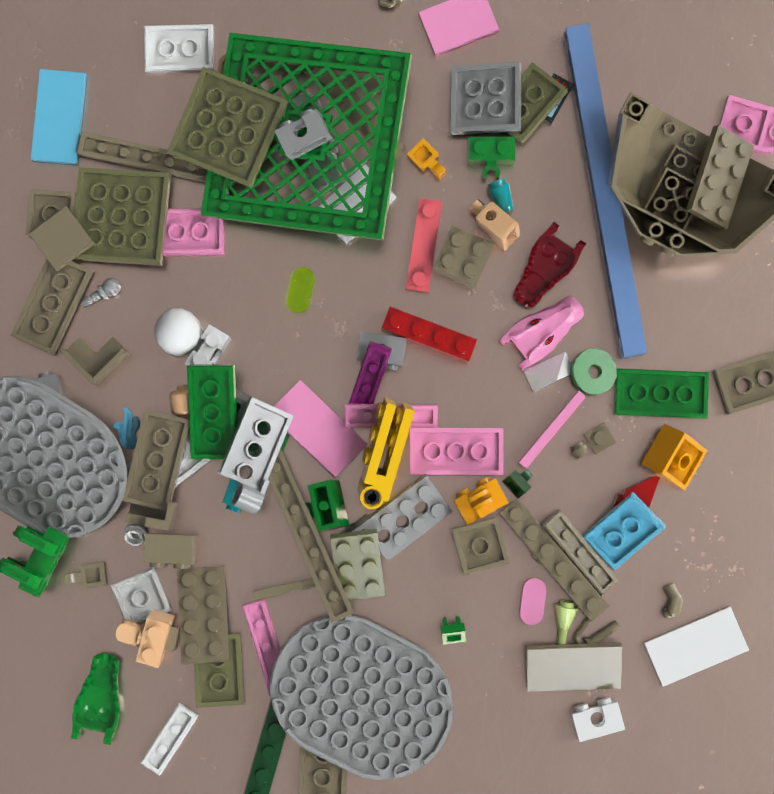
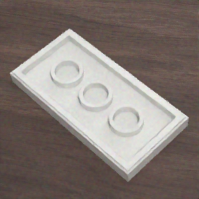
[643,606,749,687]

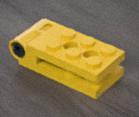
[358,397,415,509]

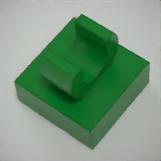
[441,616,466,645]

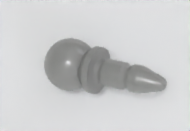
[80,278,121,306]

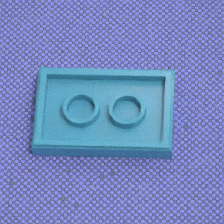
[582,492,666,570]

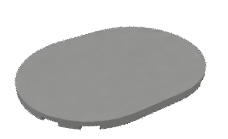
[0,376,127,538]
[270,615,453,780]

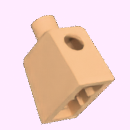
[470,199,520,252]

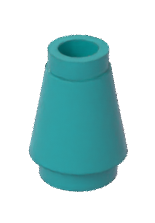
[487,178,514,212]

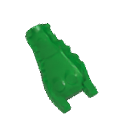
[71,653,120,745]

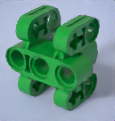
[0,525,69,598]

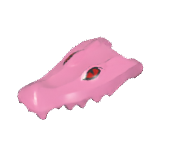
[499,296,584,371]

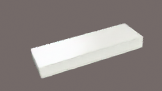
[140,702,199,776]

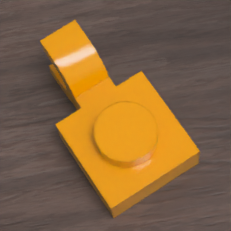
[407,138,446,180]

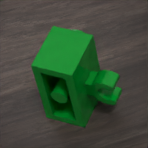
[467,137,515,180]
[305,480,349,532]

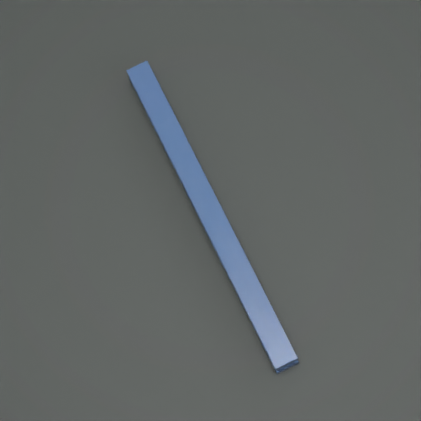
[564,23,647,359]

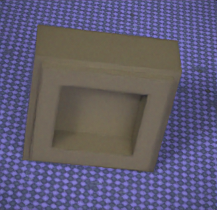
[164,625,180,652]

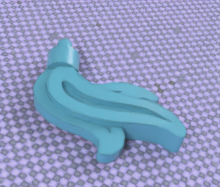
[113,407,139,449]

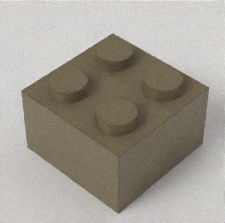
[433,225,495,289]
[143,533,198,569]

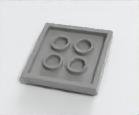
[450,62,521,135]

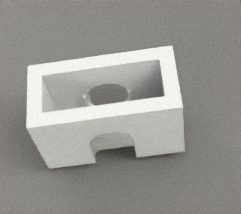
[185,324,232,365]
[570,697,625,742]

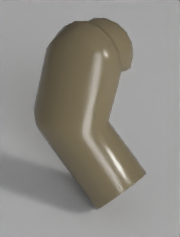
[663,583,683,619]

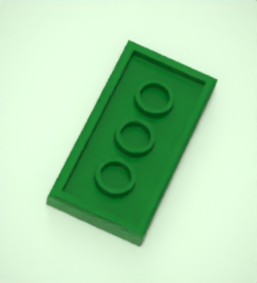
[187,364,237,459]
[614,368,709,419]

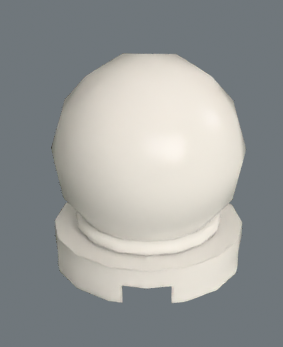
[154,308,204,357]

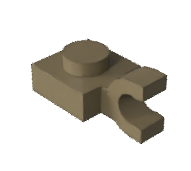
[64,562,107,589]

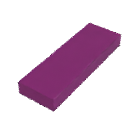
[349,341,392,404]

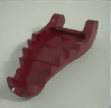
[514,221,586,308]

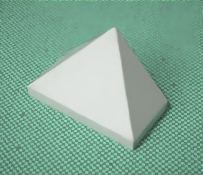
[523,352,572,392]

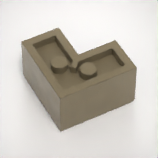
[60,337,130,386]
[125,502,179,531]

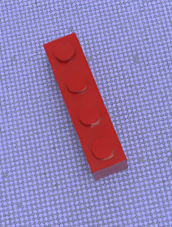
[381,306,477,364]

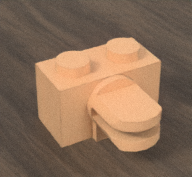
[116,609,175,668]

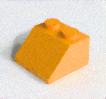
[641,424,708,491]

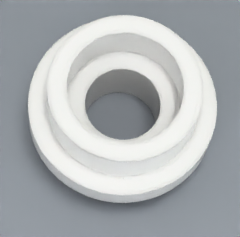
[124,524,147,546]

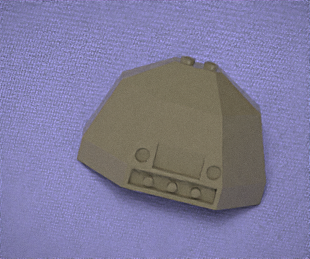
[608,92,774,257]

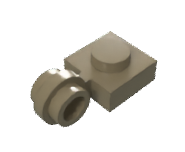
[570,423,616,459]

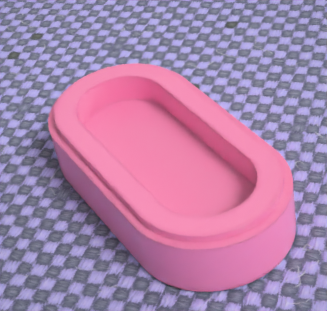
[519,578,546,625]

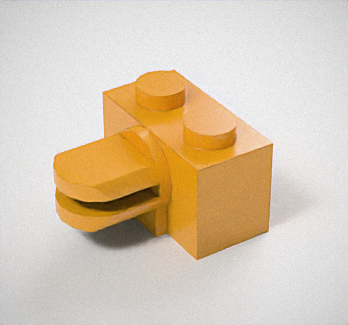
[453,477,509,525]

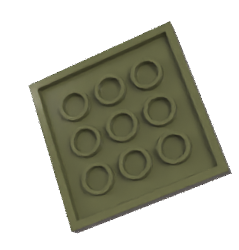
[167,67,288,188]
[74,167,171,266]

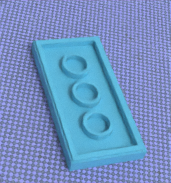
[31,69,87,165]

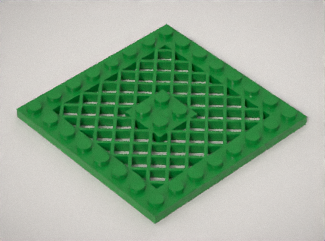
[200,33,412,240]

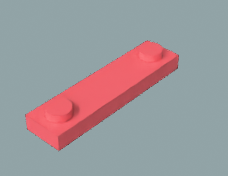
[406,198,442,293]

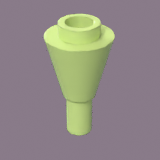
[555,600,578,644]

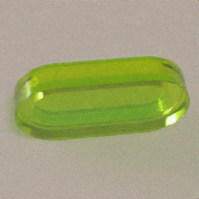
[286,267,315,314]

